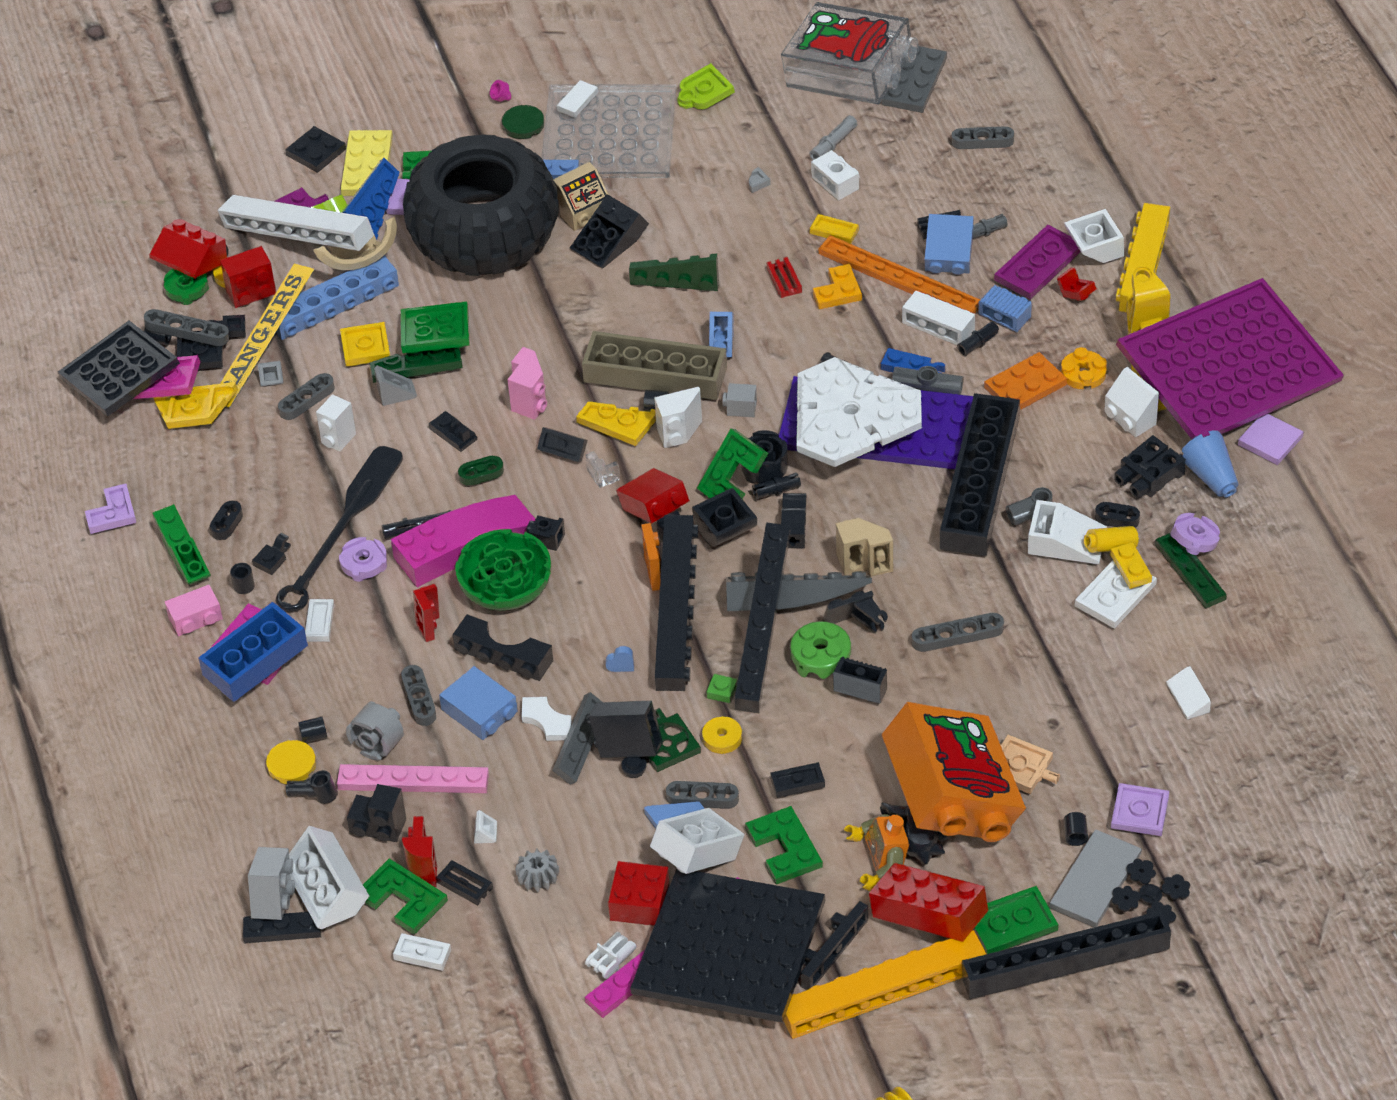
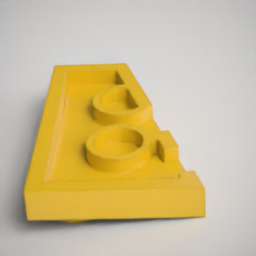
[576,401,656,446]

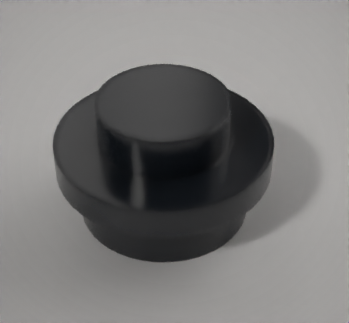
[621,757,647,778]

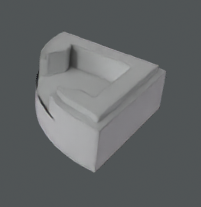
[749,167,771,193]

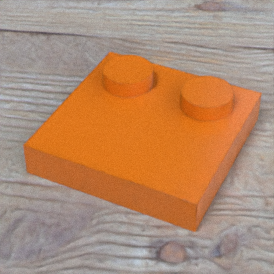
[641,523,661,591]

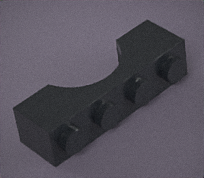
[453,614,554,681]

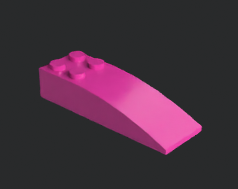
[391,495,535,587]

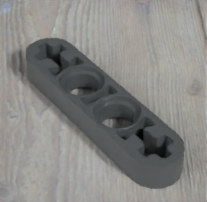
[144,309,229,346]
[912,613,1004,652]

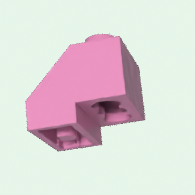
[508,347,547,420]

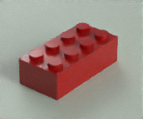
[869,863,988,942]

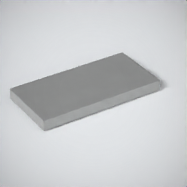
[1050,829,1142,927]

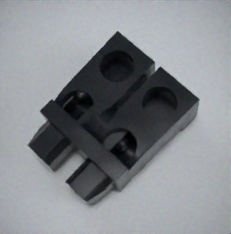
[1114,435,1186,499]

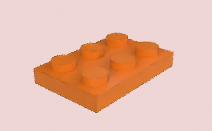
[984,352,1067,410]

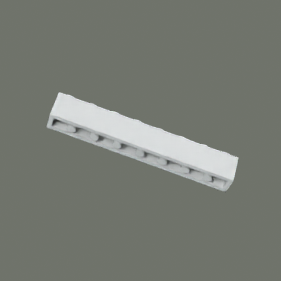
[218,195,374,251]

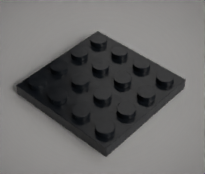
[58,320,180,416]

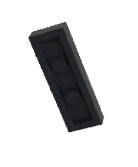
[243,912,321,944]

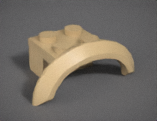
[313,217,397,270]

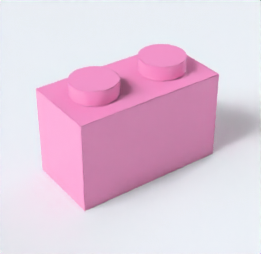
[165,585,223,636]

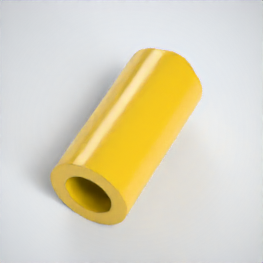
[1084,526,1139,553]

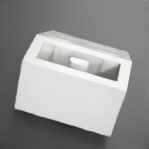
[1028,500,1107,564]

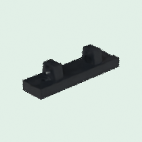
[801,901,868,990]

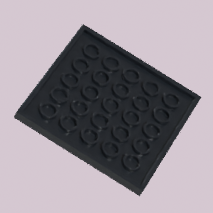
[630,869,826,1023]

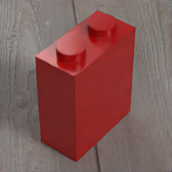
[616,468,690,523]

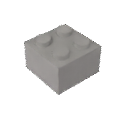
[248,847,295,920]

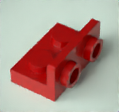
[413,584,440,642]

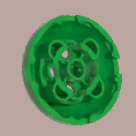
[455,529,551,611]

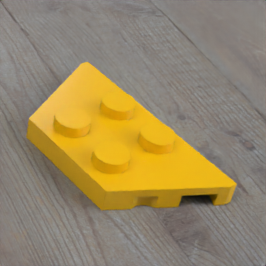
[153,382,238,429]

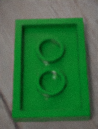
[973,885,1059,954]

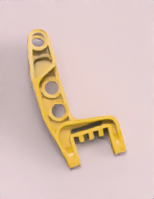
[1126,266,1170,412]

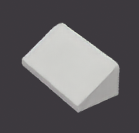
[1166,666,1211,720]

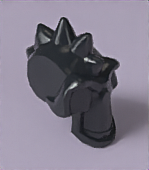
[880,803,951,865]

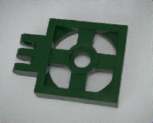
[646,708,701,772]

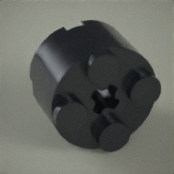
[741,430,788,483]

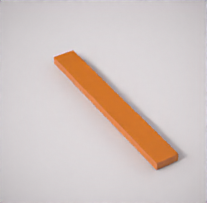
[818,235,980,314]

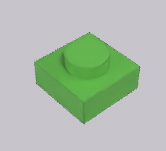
[707,674,737,703]

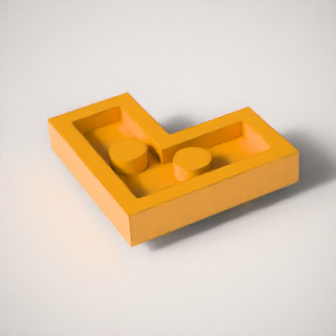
[813,264,862,309]

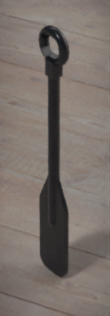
[276,446,403,612]

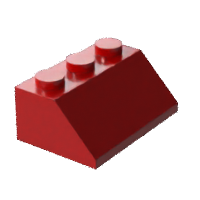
[149,219,227,278]

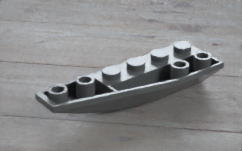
[726,571,872,611]

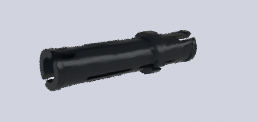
[381,510,451,539]

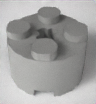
[346,701,404,760]

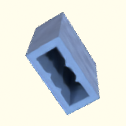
[925,214,974,274]
[439,666,518,740]

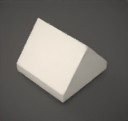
[474,810,497,843]

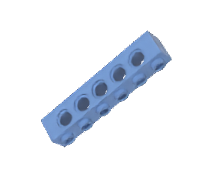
[276,255,399,340]

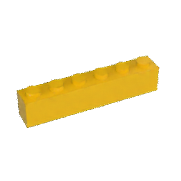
[1116,203,1170,312]

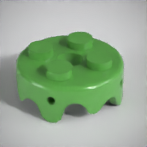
[790,621,851,679]

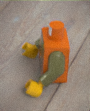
[844,814,909,891]

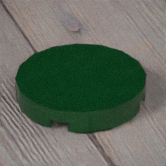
[502,105,544,139]

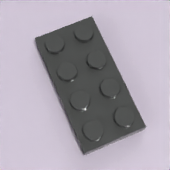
[882,44,947,113]

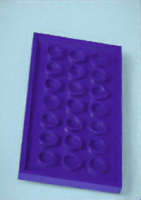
[779,376,973,469]

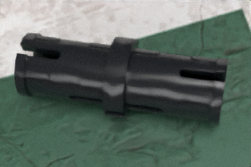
[752,472,801,499]

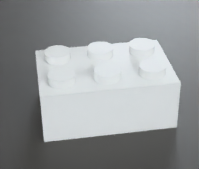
[650,808,745,874]

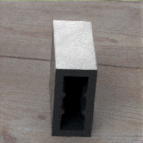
[588,700,663,758]

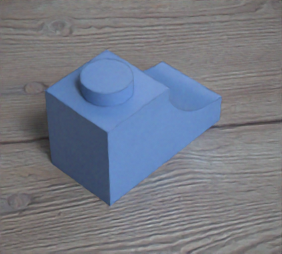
[709,312,734,358]

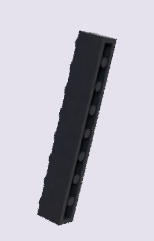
[655,515,698,691]
[735,522,790,713]
[962,911,1171,999]

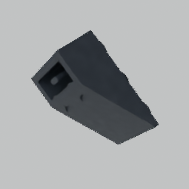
[570,194,649,269]

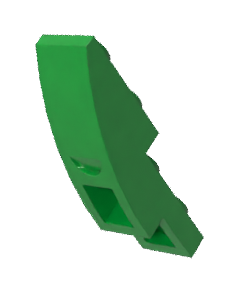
[152,504,211,585]

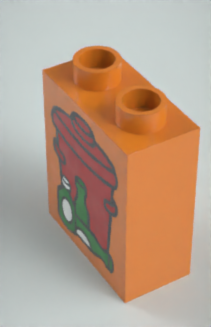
[881,702,1026,842]

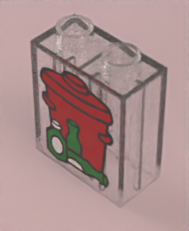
[781,2,918,105]

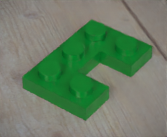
[697,428,768,499]
[745,806,823,885]
[363,858,448,935]

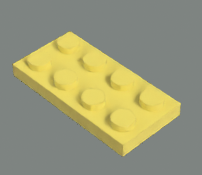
[341,130,393,196]

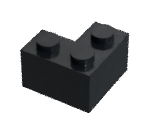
[347,784,407,842]

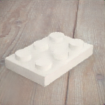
[1075,561,1157,629]

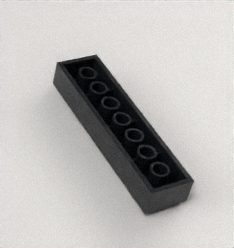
[940,393,1020,556]

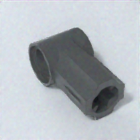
[1006,487,1053,525]

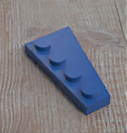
[342,158,400,240]

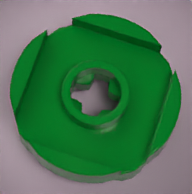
[164,269,209,305]

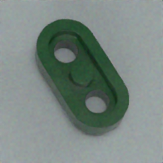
[458,455,504,486]

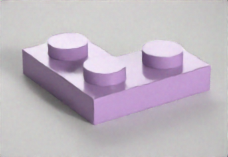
[85,484,136,534]

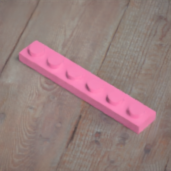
[337,764,489,793]

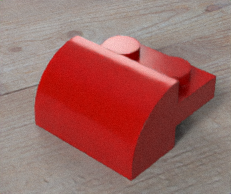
[402,816,438,887]

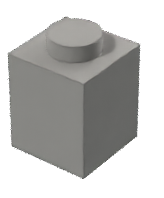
[723,383,757,417]

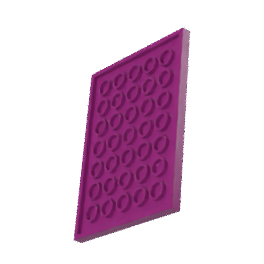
[1116,278,1344,439]

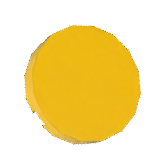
[266,740,316,784]

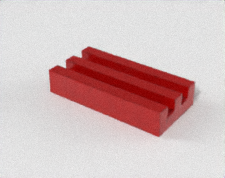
[766,257,802,298]

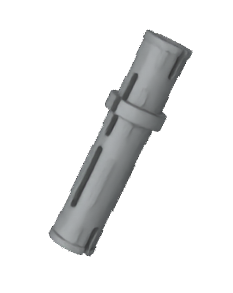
[809,115,858,160]

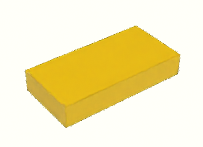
[810,214,859,244]

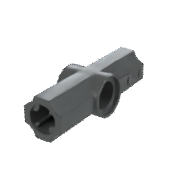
[892,366,964,395]

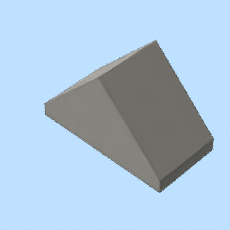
[374,365,417,406]

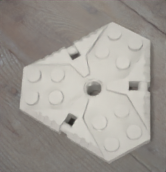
[797,357,922,467]

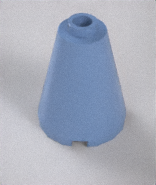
[1181,430,1239,498]

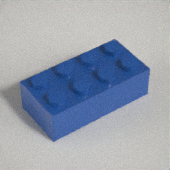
[198,602,308,702]

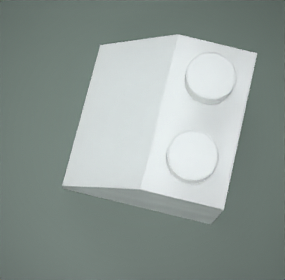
[1064,209,1124,263]
[1104,367,1159,438]
[654,387,702,448]

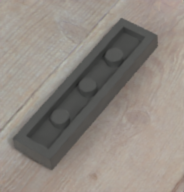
[552,692,602,785]

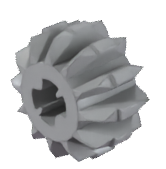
[515,848,559,892]

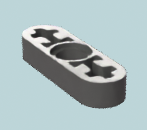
[952,126,1014,149]
[278,373,335,420]
[401,665,436,726]
[666,781,739,809]

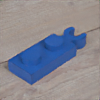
[881,348,945,373]

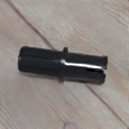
[957,322,999,356]

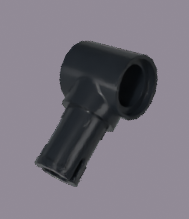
[286,770,338,804]

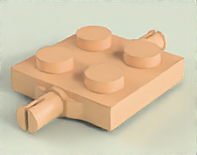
[1000,735,1060,794]

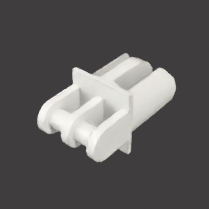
[585,931,637,979]

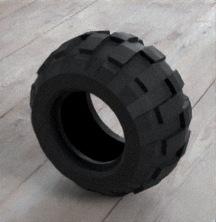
[403,134,559,276]

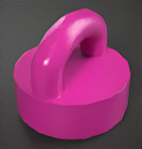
[490,80,512,102]

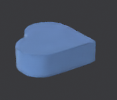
[605,646,635,672]

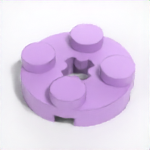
[1170,513,1220,555]
[339,537,387,582]

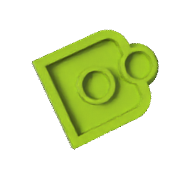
[677,63,735,109]

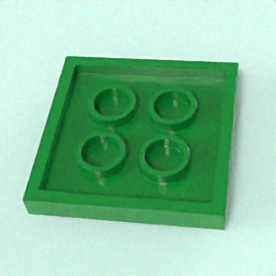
[401,301,470,354]

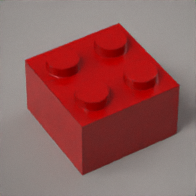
[220,246,276,308]
[608,861,670,926]

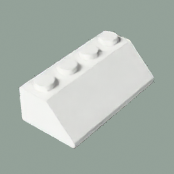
[289,826,369,929]

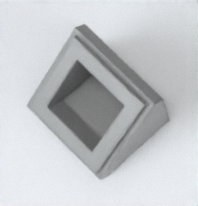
[258,361,284,386]

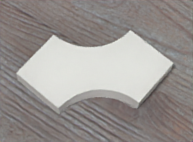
[522,697,572,741]

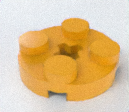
[1061,347,1107,389]

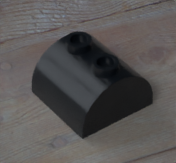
[692,488,757,547]

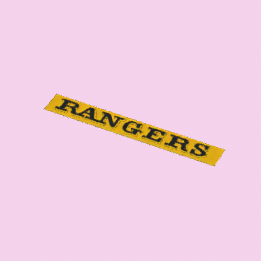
[220,263,314,408]

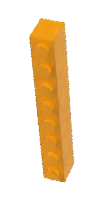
[784,930,986,1039]

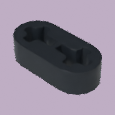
[210,500,243,540]
[1095,502,1140,528]

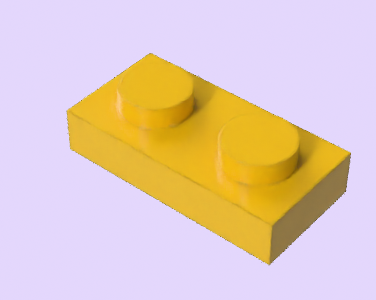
[1110,542,1152,589]

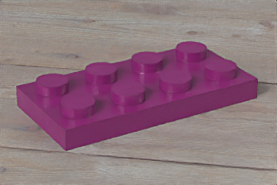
[994,224,1081,300]

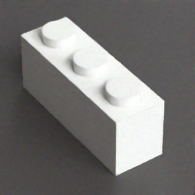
[902,291,975,345]

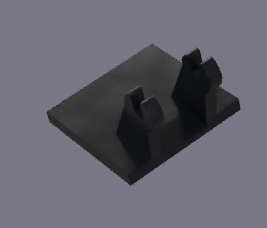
[822,591,888,634]

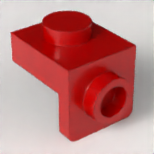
[1057,267,1097,301]

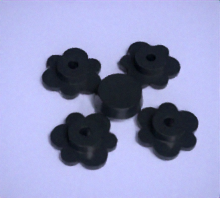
[1112,859,1190,925]

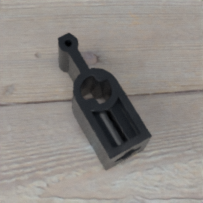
[781,493,807,549]

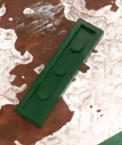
[1155,533,1227,609]

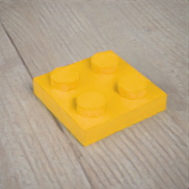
[340,322,390,367]

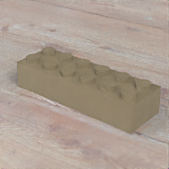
[582,331,727,400]

